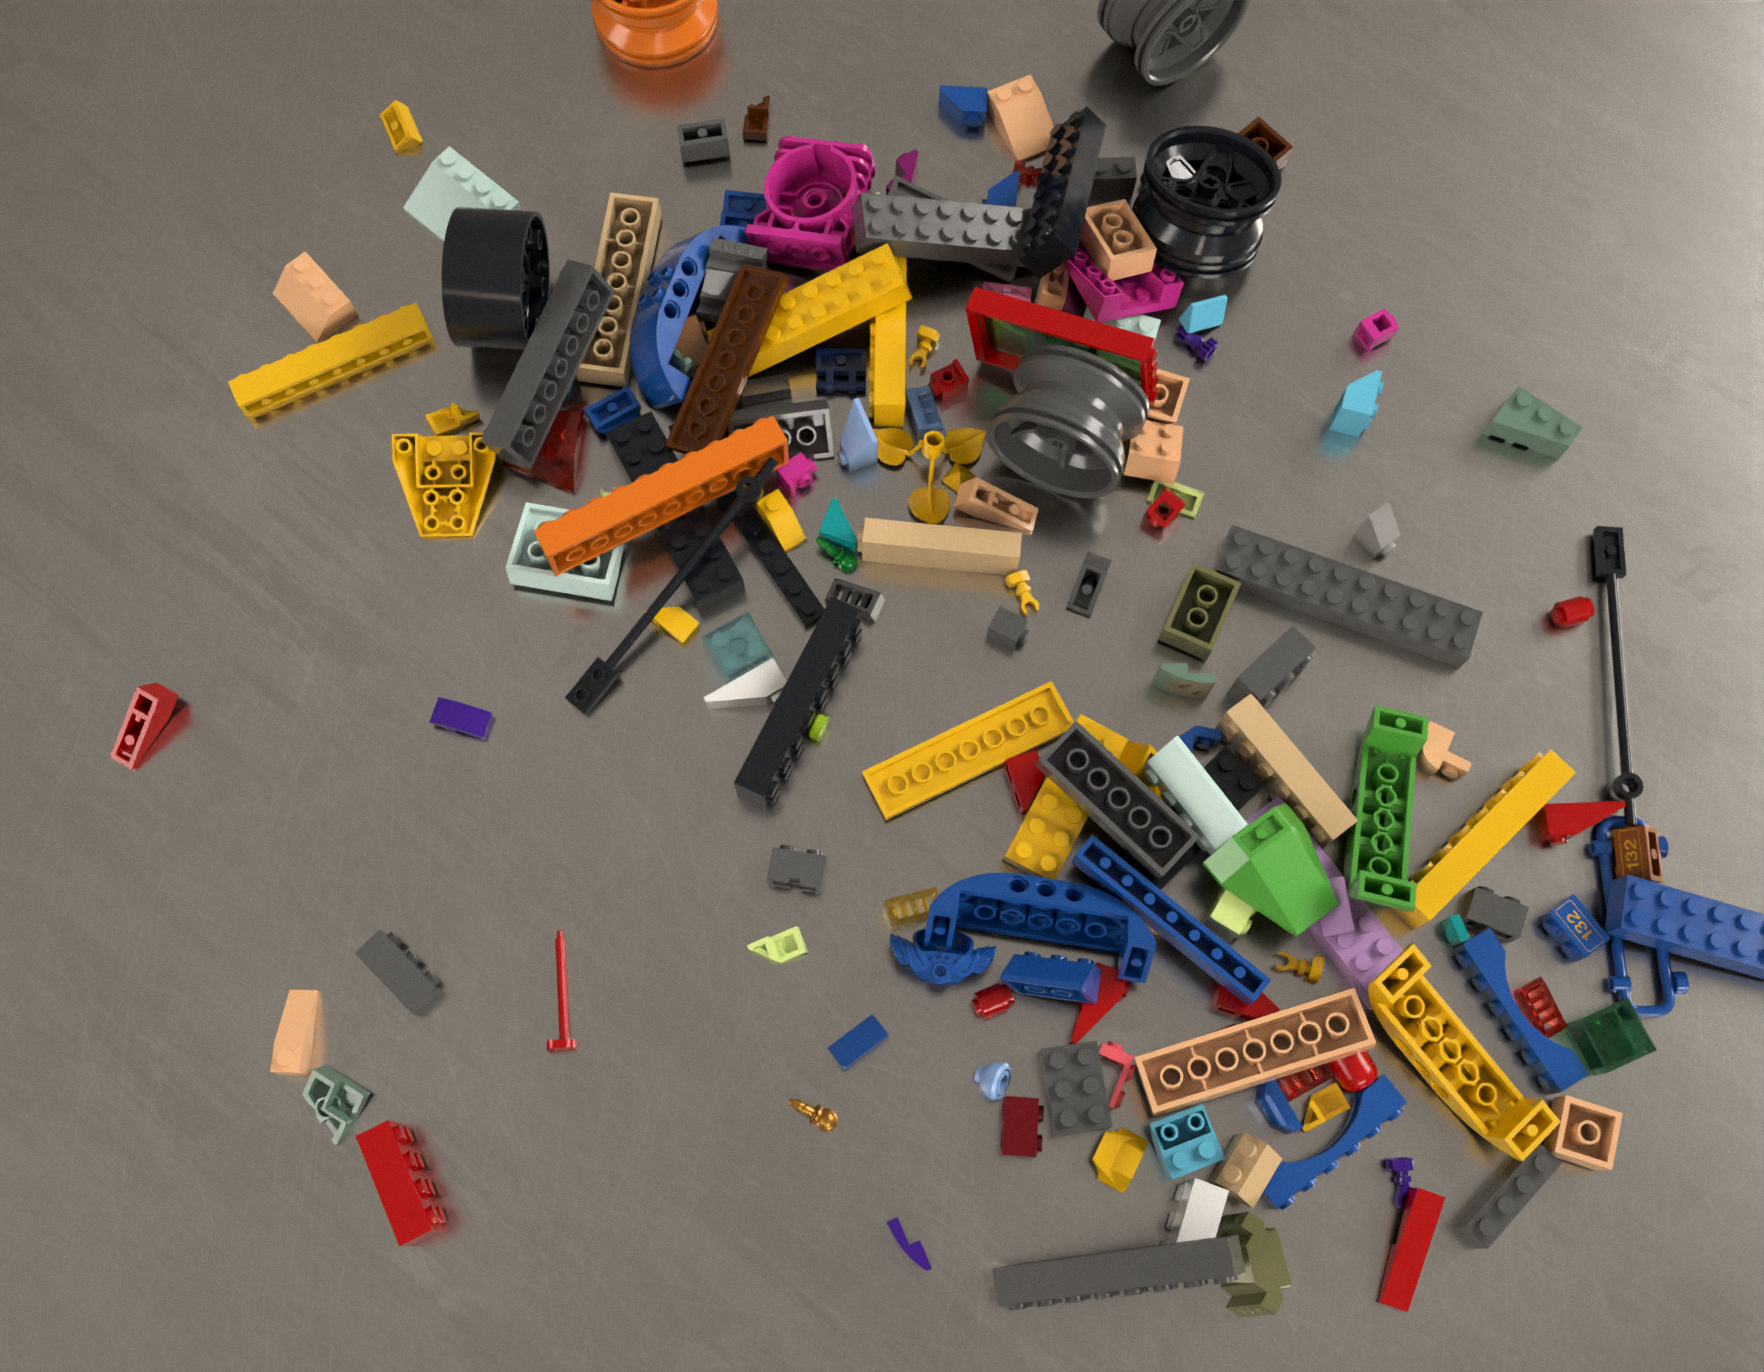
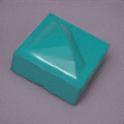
[1441,914,1470,947]

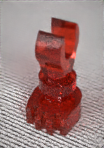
[1012,160,1042,184]

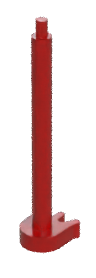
[546,930,576,1053]

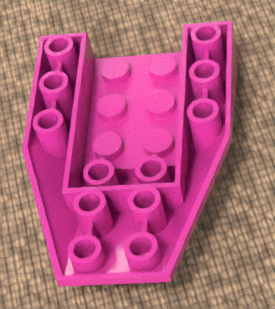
[1064,240,1184,322]

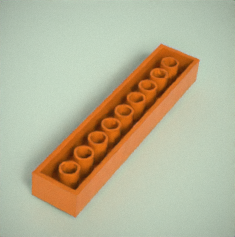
[533,416,789,577]

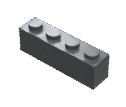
[1455,1143,1562,1249]

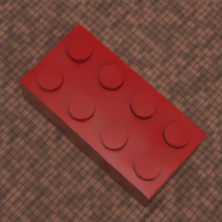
[356,1120,446,1246]

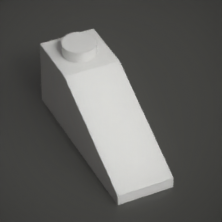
[704,658,787,709]

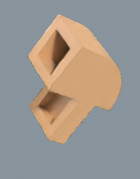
[1416,721,1472,779]

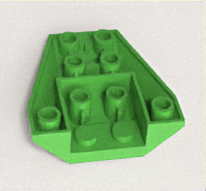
[1202,803,1339,937]

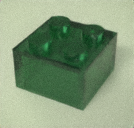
[1566,998,1656,1076]

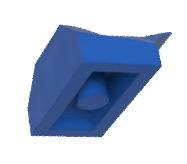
[584,385,641,434]
[1255,1080,1303,1134]

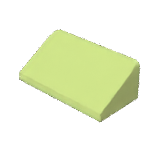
[1147,480,1204,518]

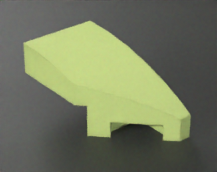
[747,926,808,963]

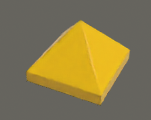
[941,463,977,493]

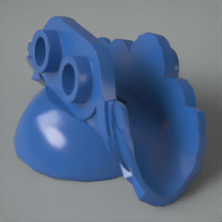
[889,928,997,984]

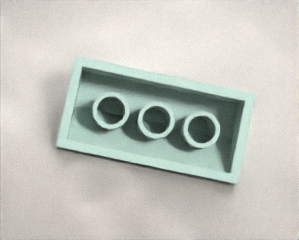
[1143,736,1248,855]

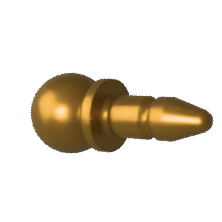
[789,1099,838,1131]

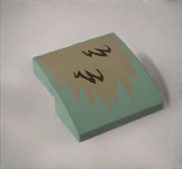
[1152,663,1216,699]

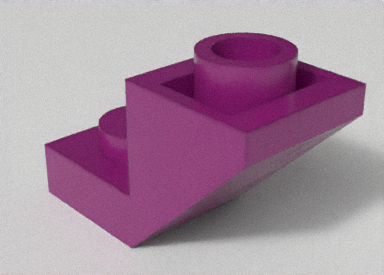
[886,149,919,195]

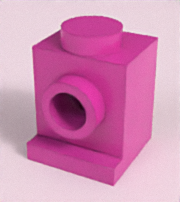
[1354,308,1399,352]
[776,452,817,497]

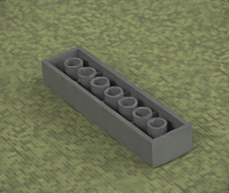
[852,192,1031,267]
[481,259,615,470]
[993,1234,1245,1311]

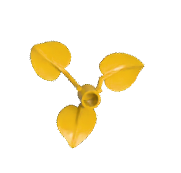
[873,428,986,524]

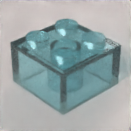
[702,612,775,684]

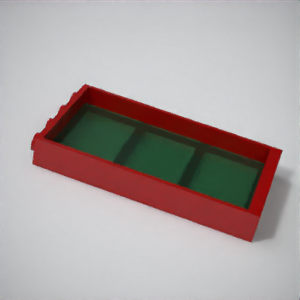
[965,286,1159,404]

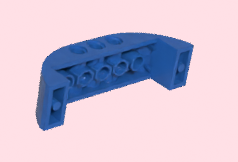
[630,225,748,409]
[923,873,1156,983]

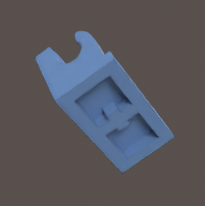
[905,386,947,440]

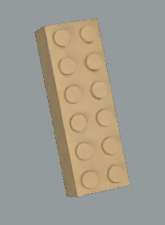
[1216,694,1358,850]

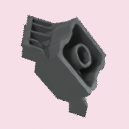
[696,238,768,323]

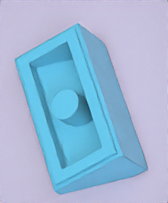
[1179,295,1228,333]

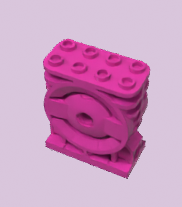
[745,136,876,271]

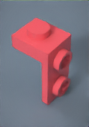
[1098,1041,1136,1111]

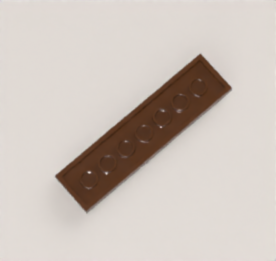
[665,264,789,454]

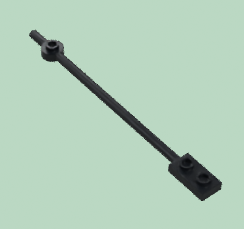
[565,456,778,715]
[1593,526,1644,827]

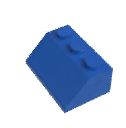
[1000,951,1102,1004]

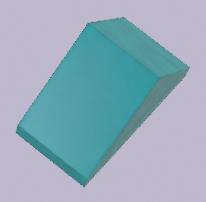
[819,498,858,553]

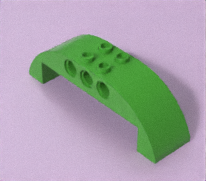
[1344,705,1429,912]

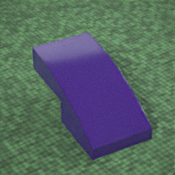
[429,697,492,739]
[887,1217,932,1271]

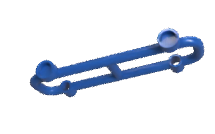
[1590,816,1689,1017]

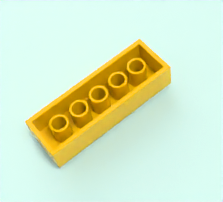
[1002,714,1128,880]

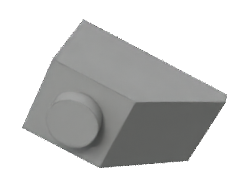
[1354,502,1400,559]

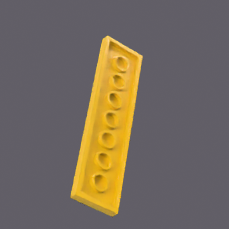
[862,681,1074,821]

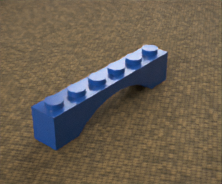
[1454,928,1589,1094]
[1261,1074,1407,1210]

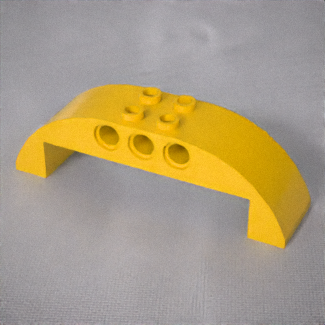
[1368,944,1561,1161]

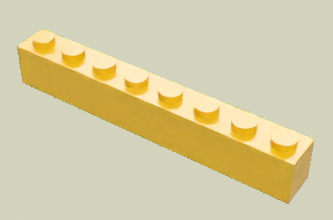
[228,302,433,417]

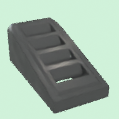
[825,578,885,622]

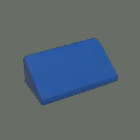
[828,1014,889,1071]

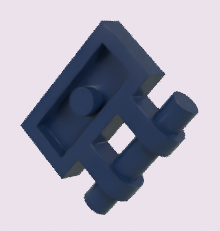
[816,348,866,393]

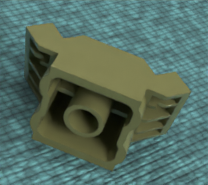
[1216,1211,1292,1317]

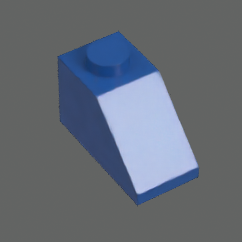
[939,85,987,127]
[982,172,1020,207]

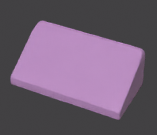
[1319,876,1355,938]

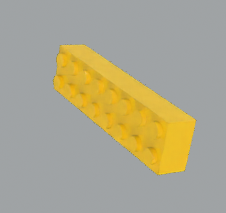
[707,243,912,377]
[869,256,907,428]
[1392,750,1576,930]

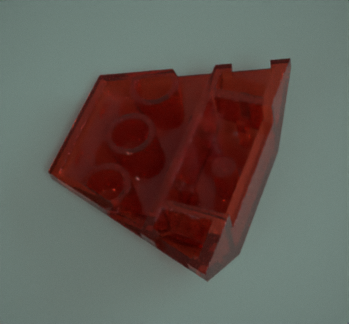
[502,401,589,494]

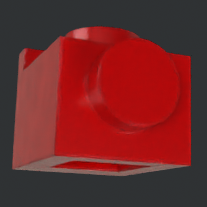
[928,359,969,403]
[1145,486,1186,528]

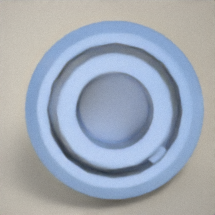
[974,1062,1011,1101]

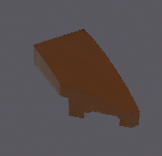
[743,96,770,141]

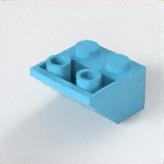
[1329,370,1384,438]
[1149,1103,1225,1181]

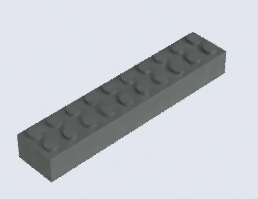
[1214,525,1483,668]

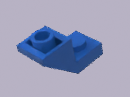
[1179,725,1223,753]

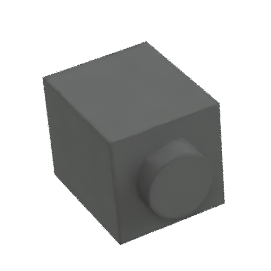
[986,606,1029,650]

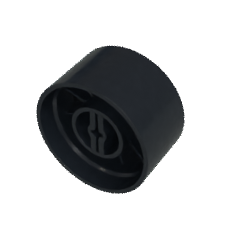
[442,207,550,351]

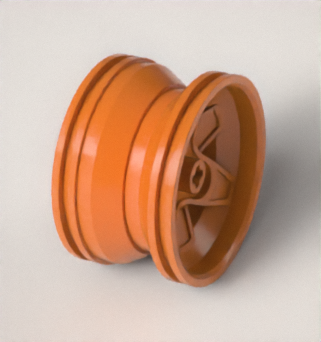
[591,0,718,64]

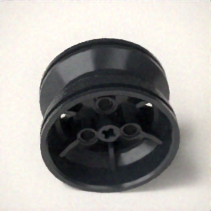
[1132,126,1282,279]

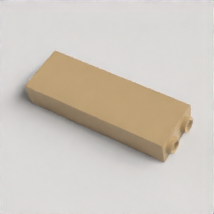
[858,518,1022,576]

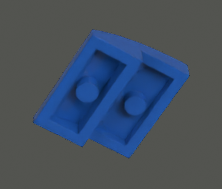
[720,190,766,228]

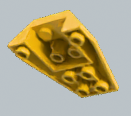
[392,432,496,537]

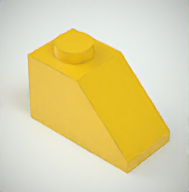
[756,489,807,553]

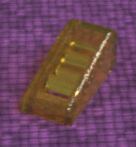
[884,887,939,930]

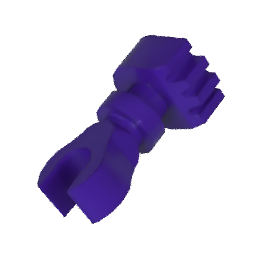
[1175,324,1218,361]
[1386,1157,1414,1209]

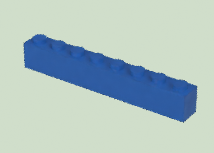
[1071,835,1271,1006]

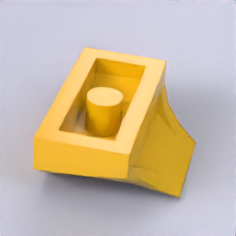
[1092,1127,1148,1193]

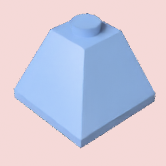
[837,398,878,473]

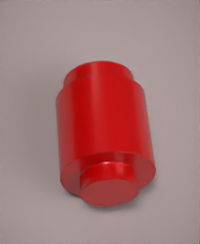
[1551,596,1595,628]
[971,983,1015,1019]

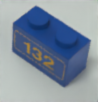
[1539,894,1611,962]

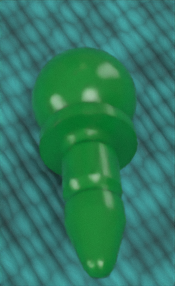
[815,537,858,572]

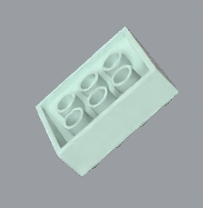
[403,146,522,242]
[505,502,624,601]

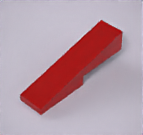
[1378,1188,1446,1312]

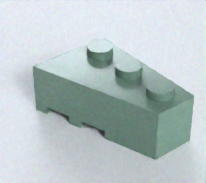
[1482,385,1583,459]

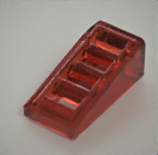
[1512,976,1568,1038]
[1275,1063,1335,1102]

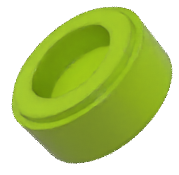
[809,714,830,742]

